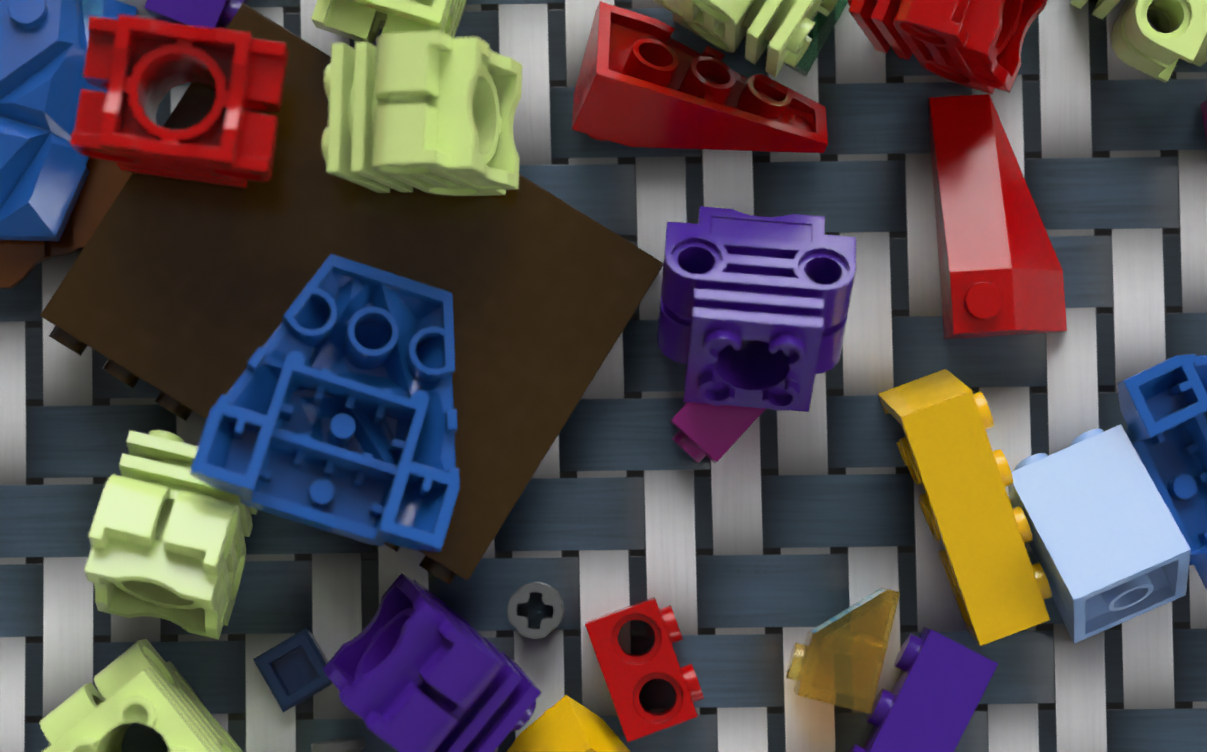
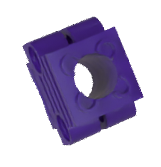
[657,206,856,412]
[323,572,542,752]

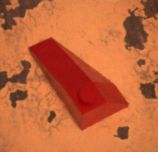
[572,1,828,153]
[928,94,1067,339]

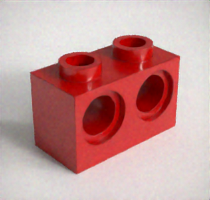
[585,597,704,742]

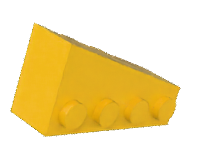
[878,369,1052,646]

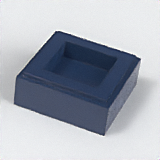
[253,627,333,712]

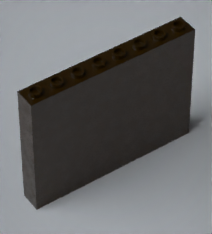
[40,3,663,585]

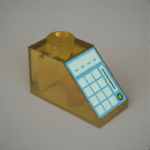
[786,588,900,714]

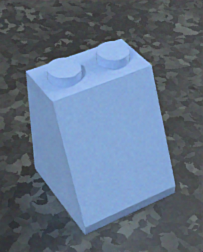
[1008,424,1191,644]

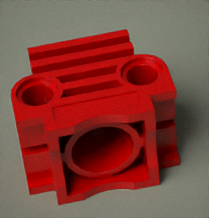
[848,0,1048,95]
[70,14,289,188]

